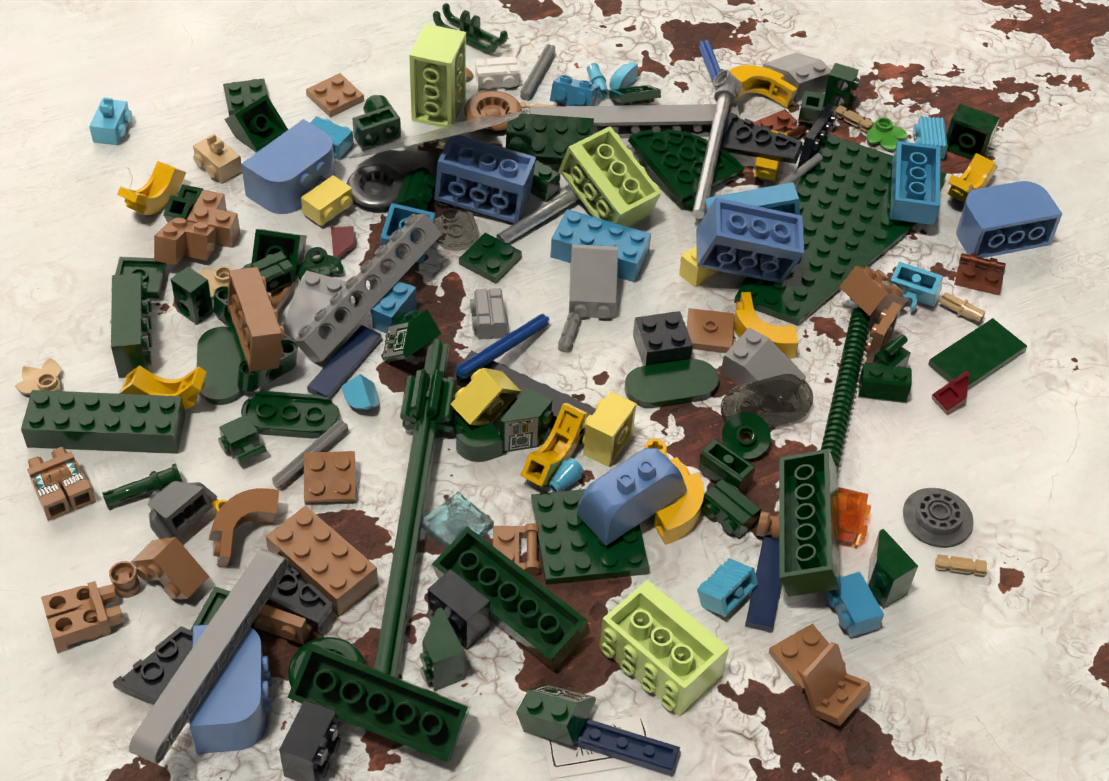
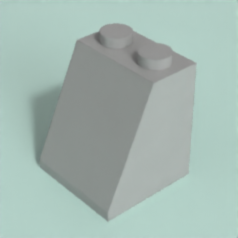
[569,244,618,319]

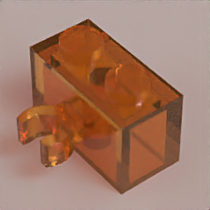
[837,487,871,549]

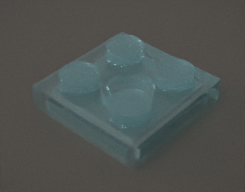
[422,492,494,548]

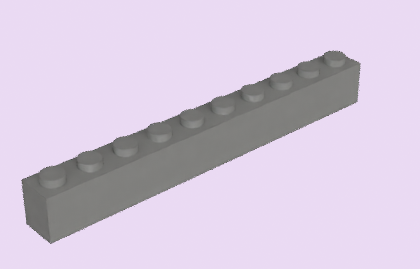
[529,104,740,138]

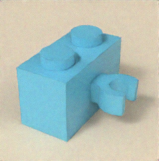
[89,97,132,145]
[891,262,943,311]

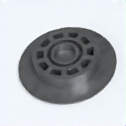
[347,164,404,208]
[903,488,974,546]

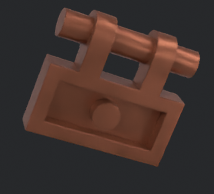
[753,109,806,139]
[954,253,1006,295]

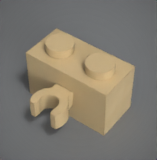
[193,134,242,184]

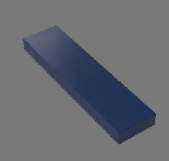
[307,325,381,398]
[745,536,781,632]
[574,719,680,776]

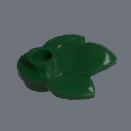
[297,247,344,280]

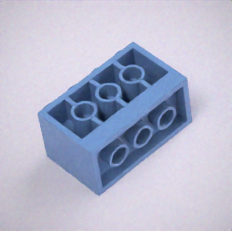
[434,135,536,223]
[696,198,804,283]

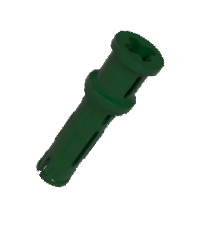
[102,463,182,508]

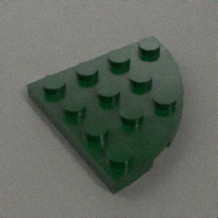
[628,129,745,203]

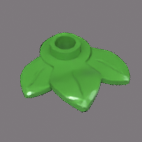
[867,117,908,151]

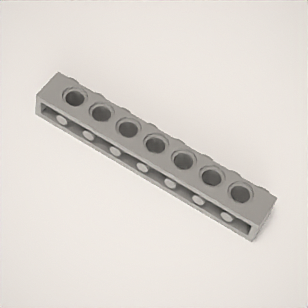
[294,213,442,362]

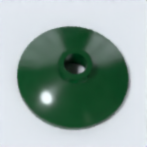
[722,412,771,460]

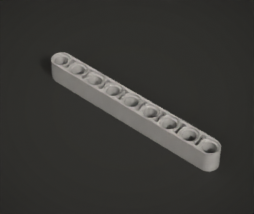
[129,549,288,764]

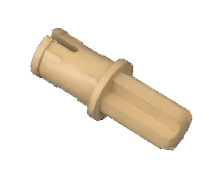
[940,293,986,324]

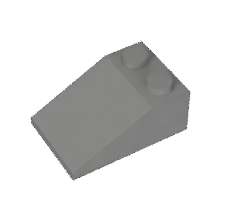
[762,53,831,102]
[283,270,351,340]
[720,327,806,408]

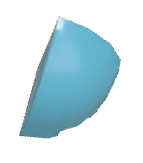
[609,62,638,90]
[341,374,379,410]

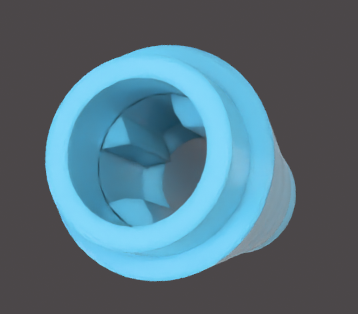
[548,458,584,492]

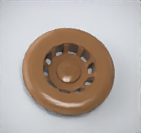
[464,91,522,131]

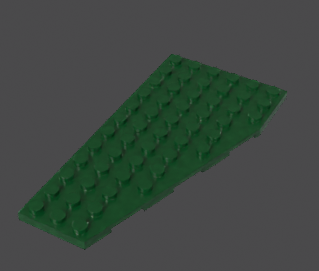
[734,134,946,326]

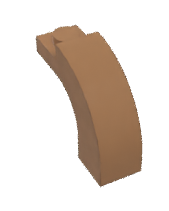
[209,488,279,567]

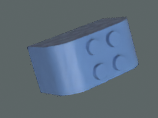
[241,119,335,214]
[956,181,1062,258]
[190,625,272,754]

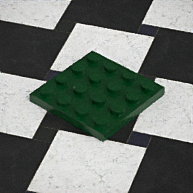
[531,489,649,585]

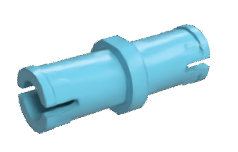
[586,63,610,99]

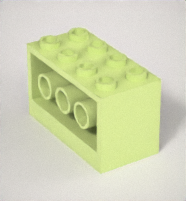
[409,24,466,127]
[559,126,661,227]
[599,580,729,716]

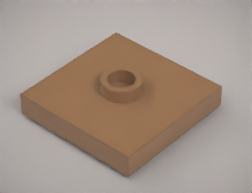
[686,308,734,353]

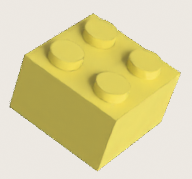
[451,368,521,426]
[582,391,637,467]

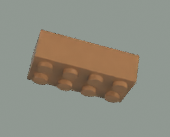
[227,267,285,372]
[266,506,378,617]

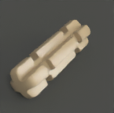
[834,105,873,132]
[935,554,987,575]

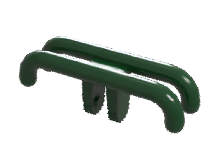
[433,3,508,53]

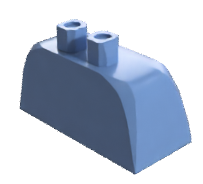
[577,448,687,546]

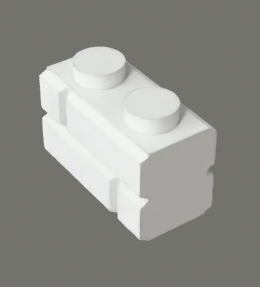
[475,57,519,90]

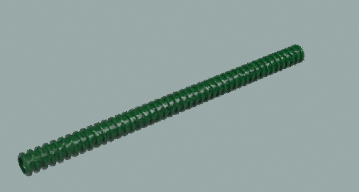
[821,307,871,475]

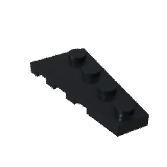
[797,104,837,169]
[720,112,803,164]

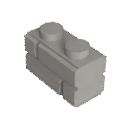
[470,288,506,339]

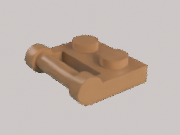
[493,523,540,575]

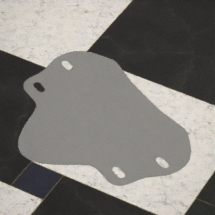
[348,111,524,158]

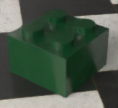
[946,104,1000,160]

